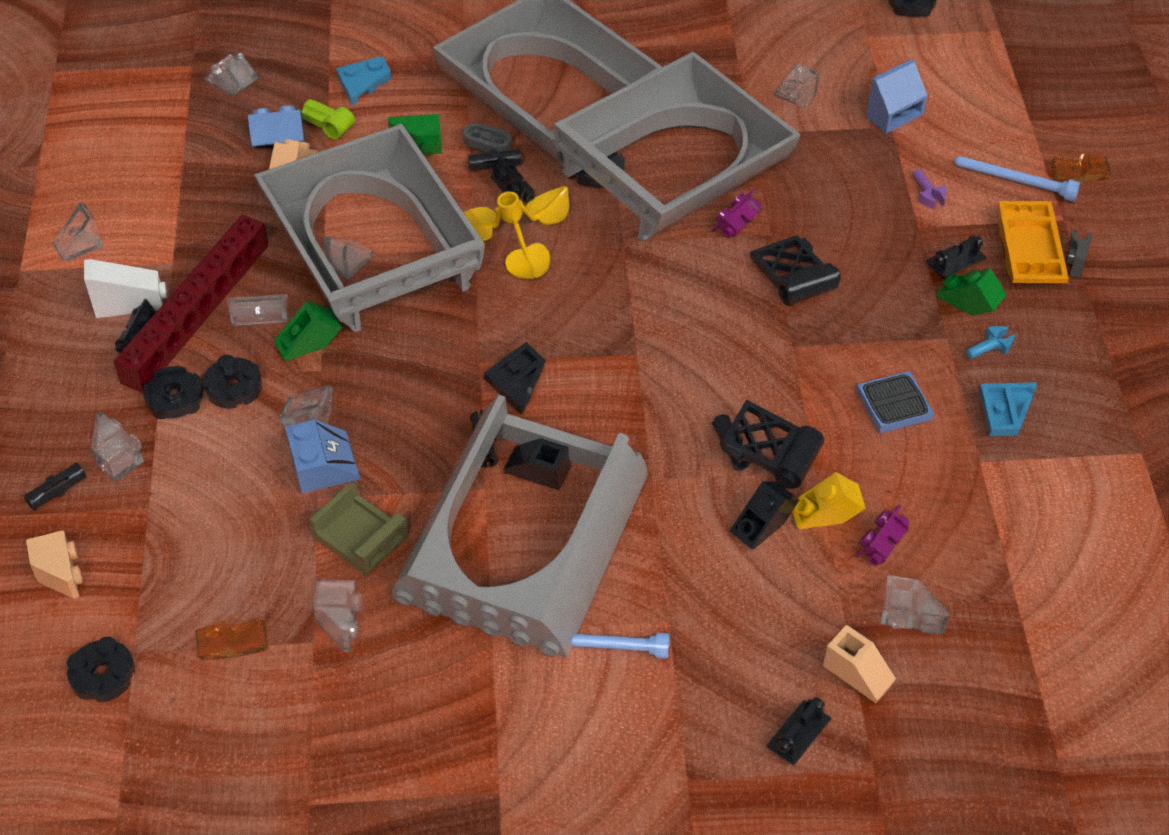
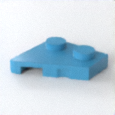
[336,56,392,105]
[979,382,1037,436]

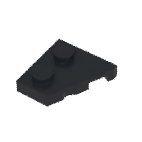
[483,342,546,414]

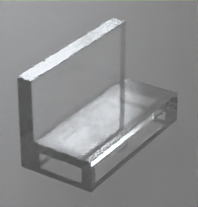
[227,294,288,326]

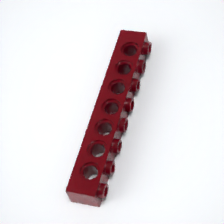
[113,215,269,393]

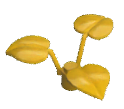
[463,186,570,279]

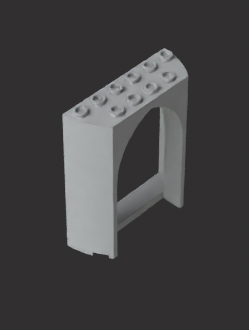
[433,0,662,167]
[554,51,801,241]
[254,124,485,332]
[392,395,648,658]

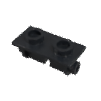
[491,156,535,202]
[926,235,986,279]
[115,299,156,353]
[766,697,831,766]

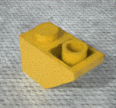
[792,472,866,529]

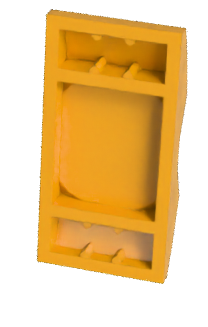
[997,201,1069,283]

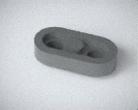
[463,123,512,153]

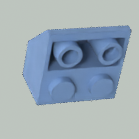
[866,59,928,134]
[248,105,305,148]

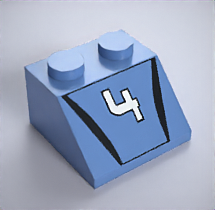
[285,420,360,494]

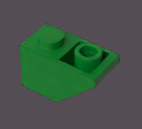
[936,268,1007,315]

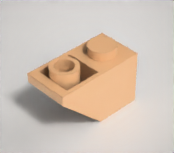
[269,138,318,169]
[26,530,83,599]
[823,625,896,703]

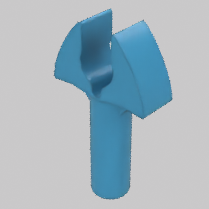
[966,326,1015,359]

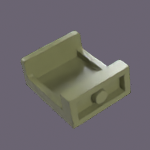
[310,482,408,576]

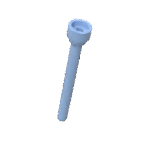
[955,156,1080,202]
[572,632,670,659]

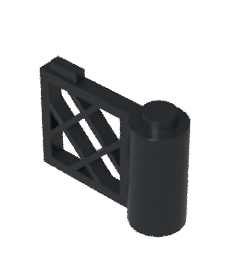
[750,235,841,306]
[720,400,824,489]

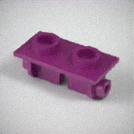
[712,189,762,238]
[855,504,909,566]

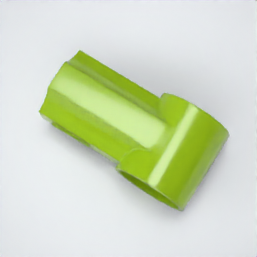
[301,99,355,140]

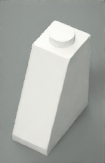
[84,259,168,318]

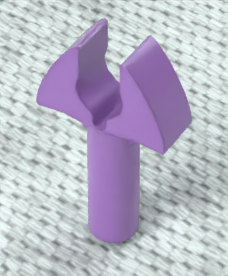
[912,169,947,209]

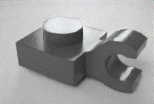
[1067,230,1092,278]

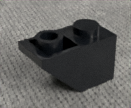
[503,438,570,490]
[730,481,800,549]

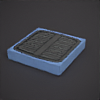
[856,371,934,434]

